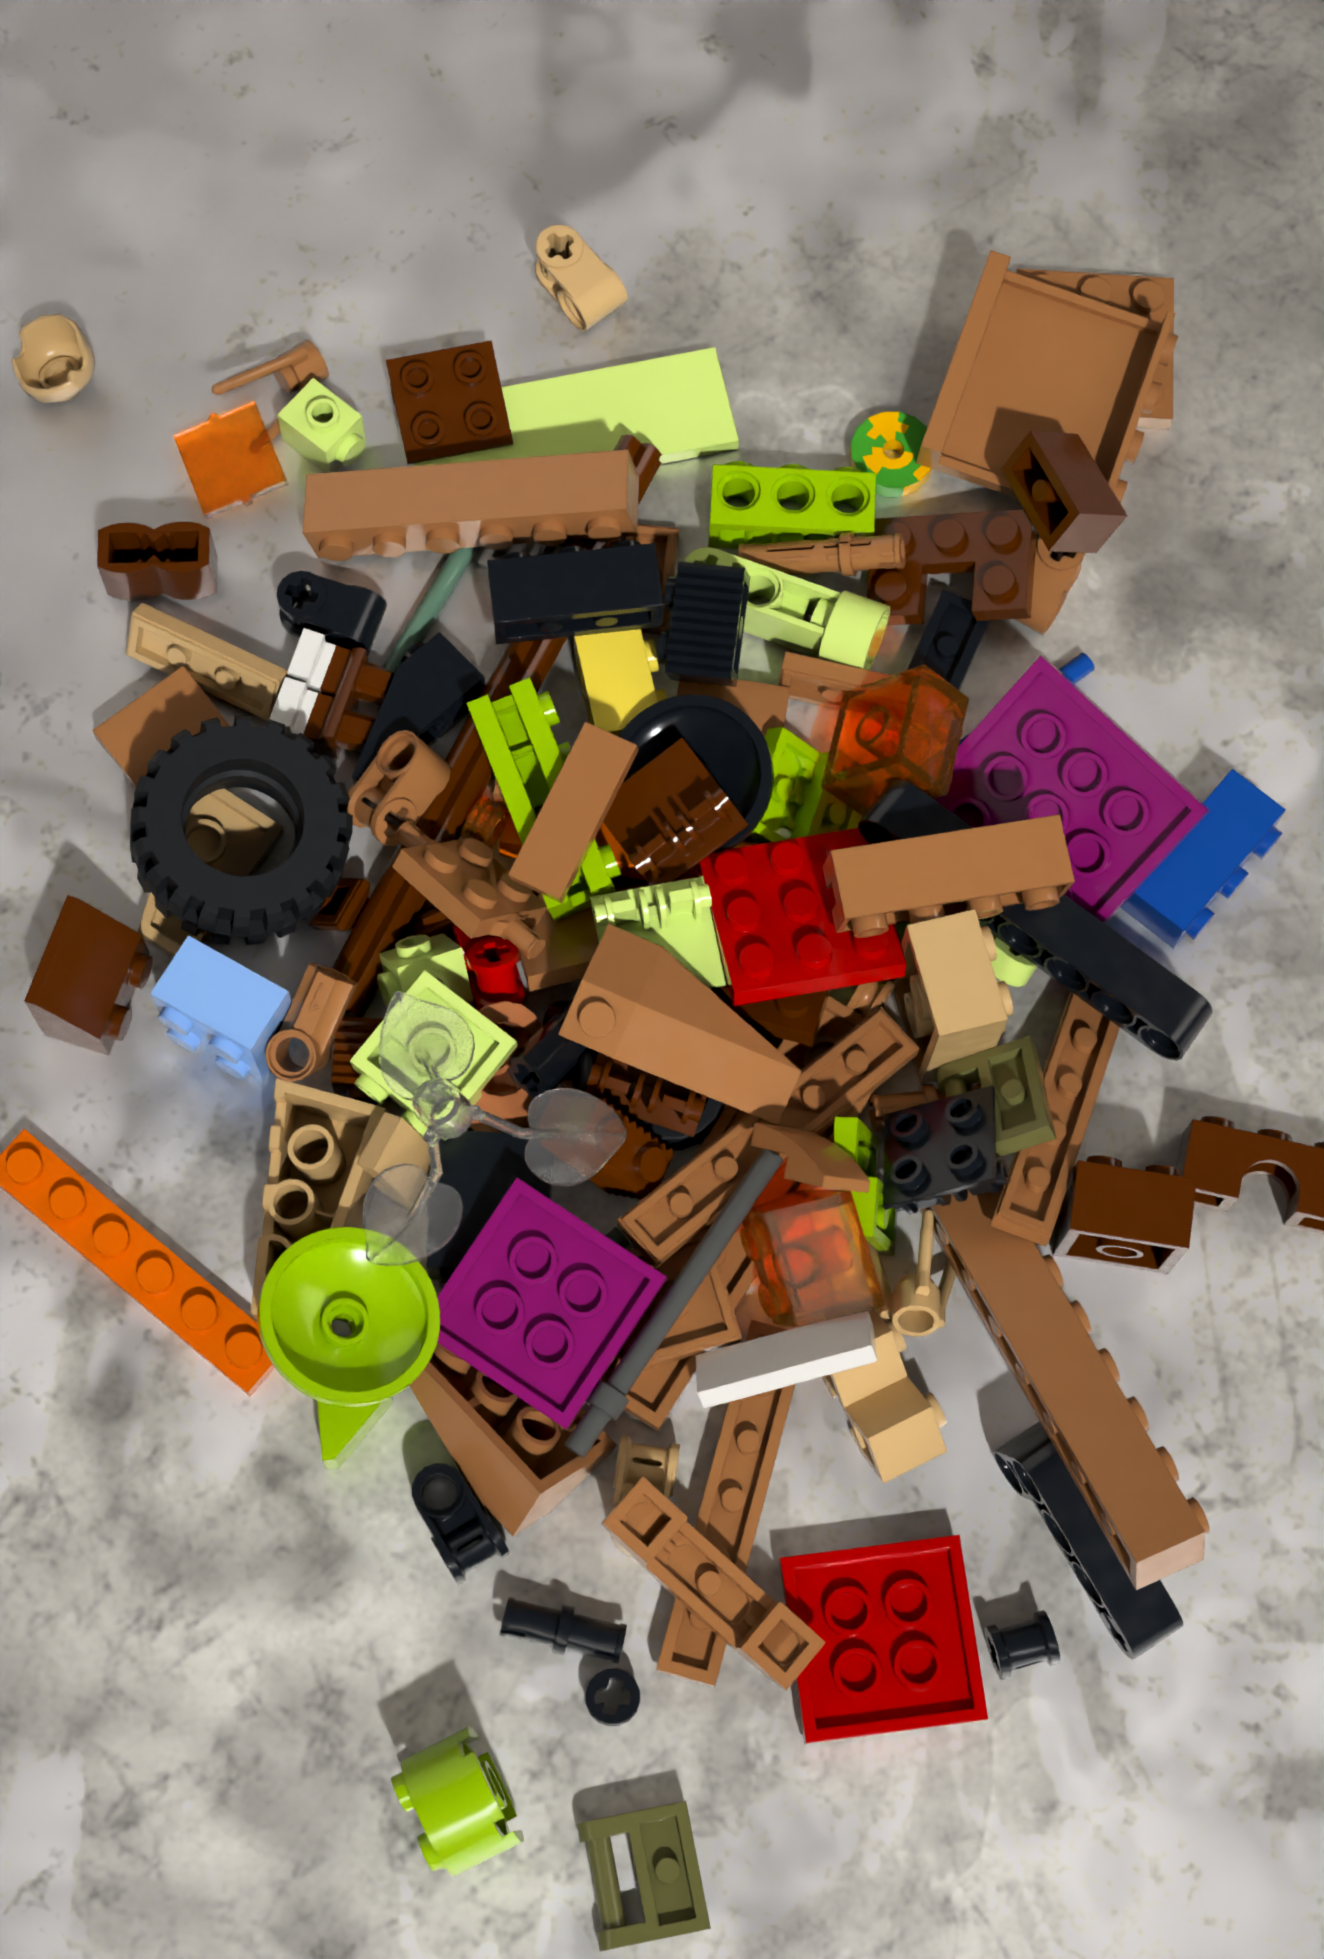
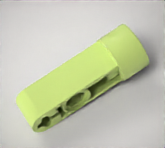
[684,547,890,670]

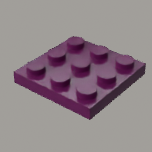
[437,1178,668,1429]

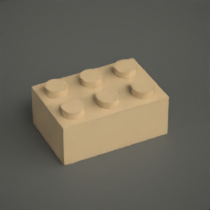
[890,909,1013,1085]

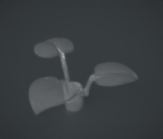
[362,991,627,1266]

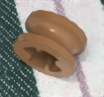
[847,980,896,1018]

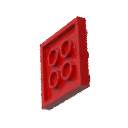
[697,828,907,1006]
[779,1535,988,1745]

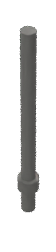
[564,1149,783,1458]

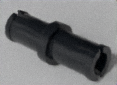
[499,1597,627,1664]

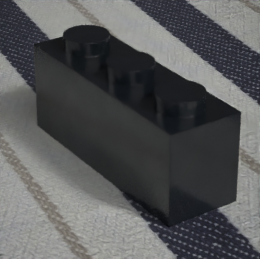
[487,540,663,645]

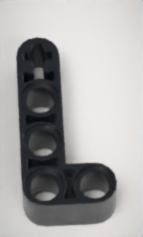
[993,1421,1183,1659]

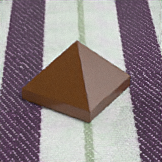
[309,878,370,931]

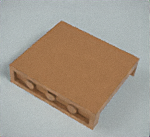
[916,250,1178,504]

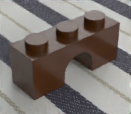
[1176,1116,1324,1234]

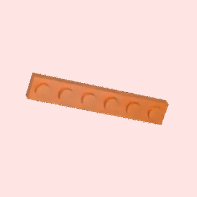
[0,1129,275,1397]

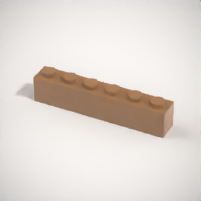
[302,450,639,561]

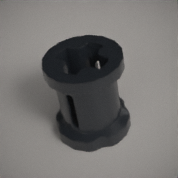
[985,1610,1060,1680]

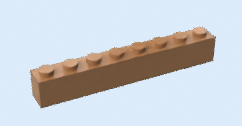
[920,1185,1210,1590]

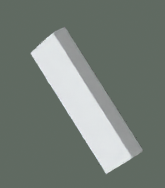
[695,1308,877,1408]

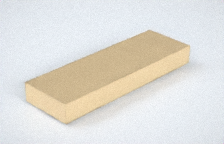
[126,603,288,721]

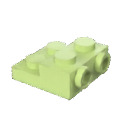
[350,970,518,1141]

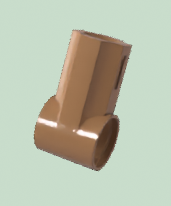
[265,962,358,1082]

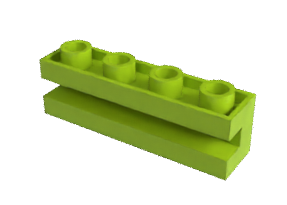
[467,677,622,921]

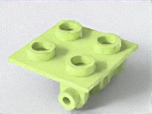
[590,876,726,989]

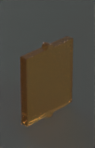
[173,401,288,519]

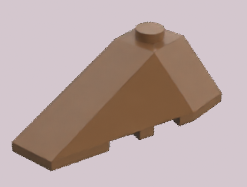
[558,924,801,1125]
[410,1343,617,1536]

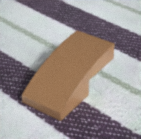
[751,1122,870,1193]

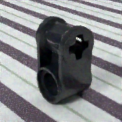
[277,571,387,656]
[412,1463,510,1585]

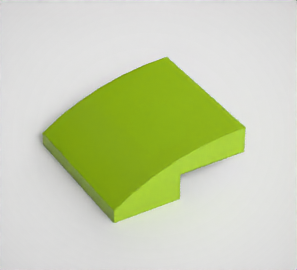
[748,727,873,844]
[834,1117,897,1256]

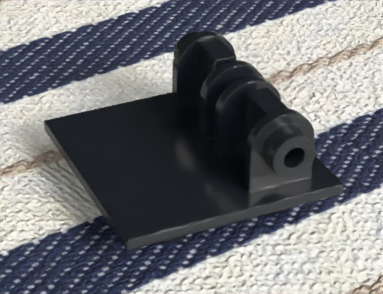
[883,1085,1010,1215]

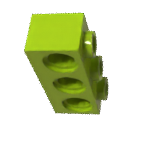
[708,461,876,549]

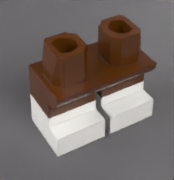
[269,628,394,759]

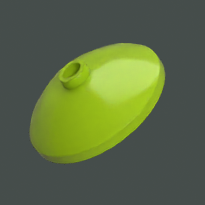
[257,1227,440,1407]

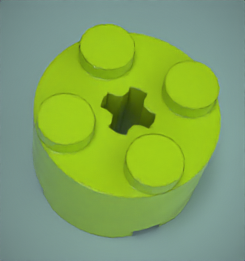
[391,1726,524,1877]

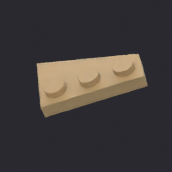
[138,788,283,958]

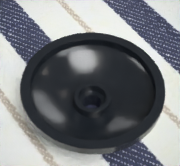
[618,694,774,853]

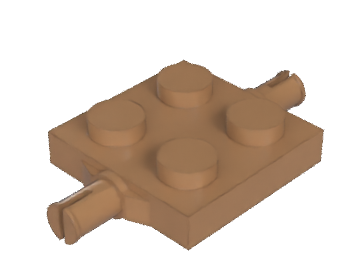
[392,820,547,959]

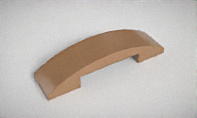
[601,1476,826,1690]

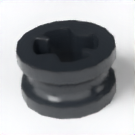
[586,1668,640,1726]

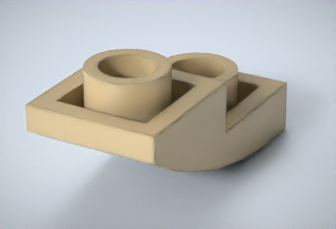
[357,1112,435,1212]

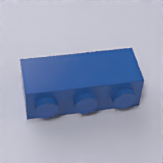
[1120,769,1286,949]

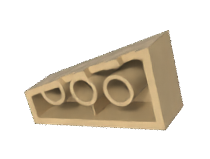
[250,1078,388,1320]

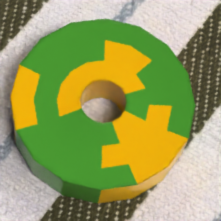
[849,412,932,497]

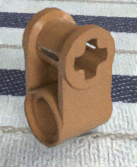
[1015,536,1085,635]
[347,730,451,846]

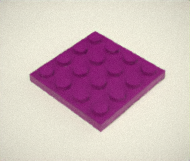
[921,655,1211,978]

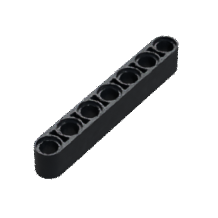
[858,778,1213,1061]

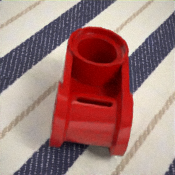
[452,925,525,1010]

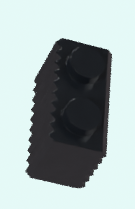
[657,561,751,687]

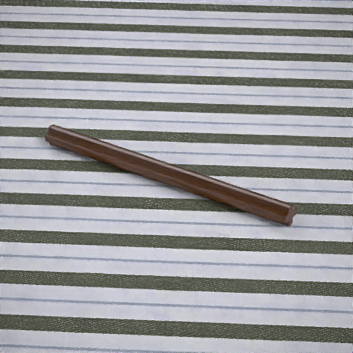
[332,435,662,1018]

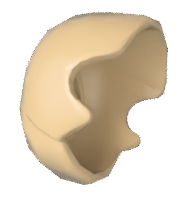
[12,314,95,403]

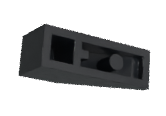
[352,632,485,803]

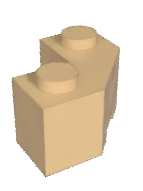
[822,1302,947,1484]

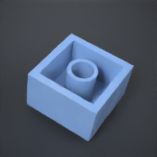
[150,935,292,1082]

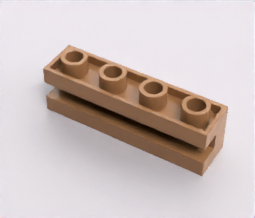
[822,815,1075,938]

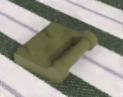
[936,1035,1056,1158]
[577,1801,711,1951]

